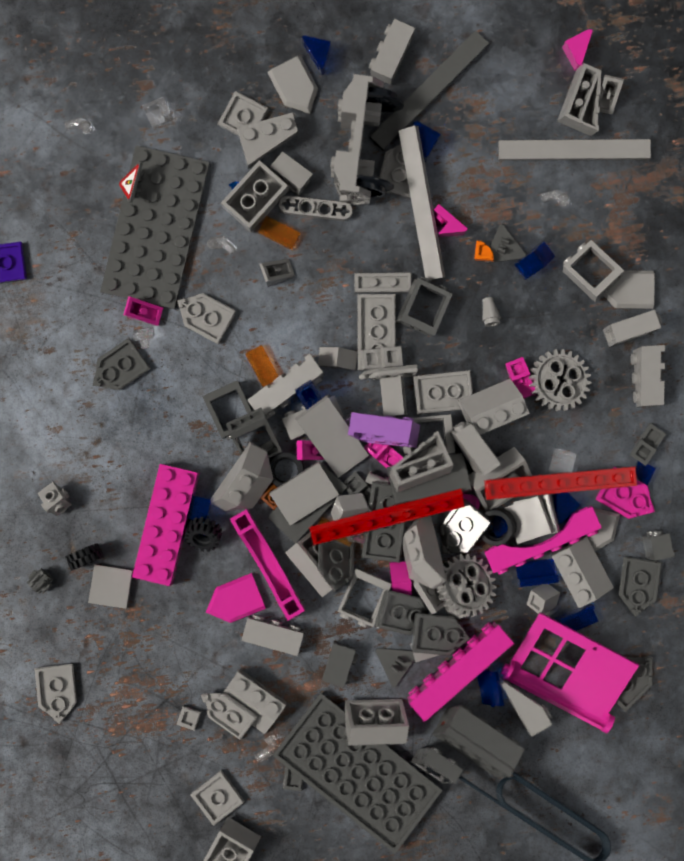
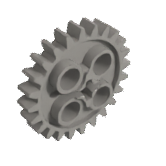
[529,349,592,412]
[437,554,497,617]

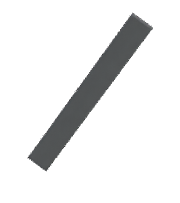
[370,30,489,151]

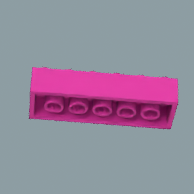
[132,464,200,586]
[407,622,514,721]

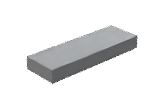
[355,273,412,293]

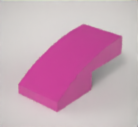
[505,357,537,399]
[364,443,403,469]

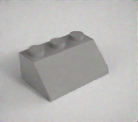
[458,379,530,435]
[468,447,532,512]
[285,524,356,597]
[552,536,614,608]
[223,669,287,734]
[345,699,409,746]

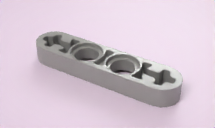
[279,196,352,221]

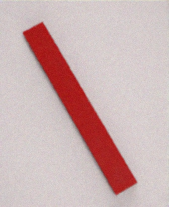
[484,467,637,500]
[309,489,465,545]

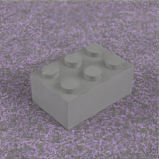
[221,160,289,232]

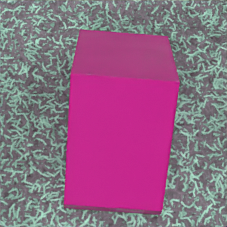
[562,29,593,71]
[390,561,412,595]

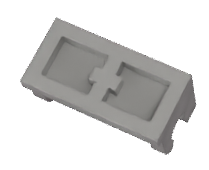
[270,151,313,196]
[380,376,407,417]

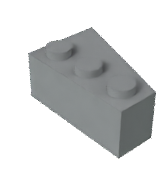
[557,63,601,136]
[631,345,665,407]
[390,431,453,493]

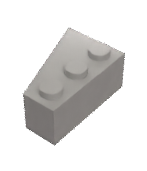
[237,113,298,168]

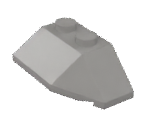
[209,442,273,511]
[402,515,446,589]

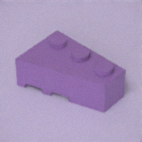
[348,412,420,448]

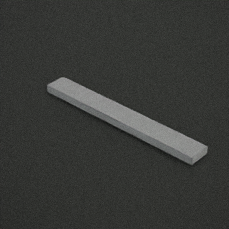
[399,126,445,280]
[498,139,651,161]

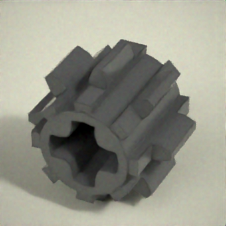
[27,568,53,594]

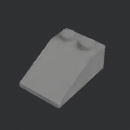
[498,677,552,737]
[203,817,261,861]

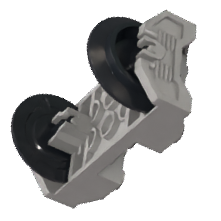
[330,74,404,205]

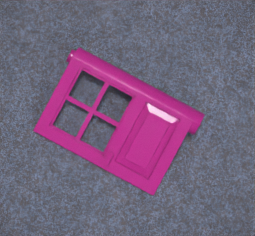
[501,612,639,734]

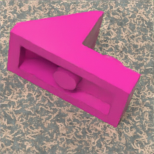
[434,204,468,237]
[123,296,163,326]
[297,440,325,461]

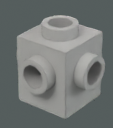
[38,482,72,516]

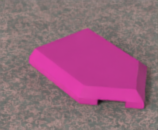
[595,466,655,519]
[206,573,266,623]

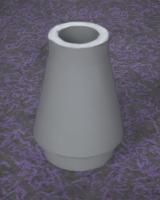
[482,297,501,327]

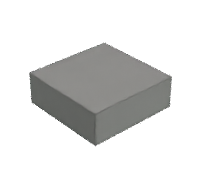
[176,705,202,731]

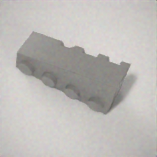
[248,354,324,420]

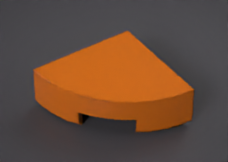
[474,240,494,262]

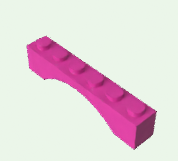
[484,505,602,575]
[230,509,305,620]

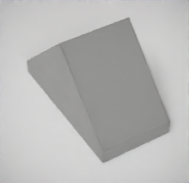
[599,75,624,115]
[259,259,295,287]
[318,347,358,371]
[331,493,370,521]

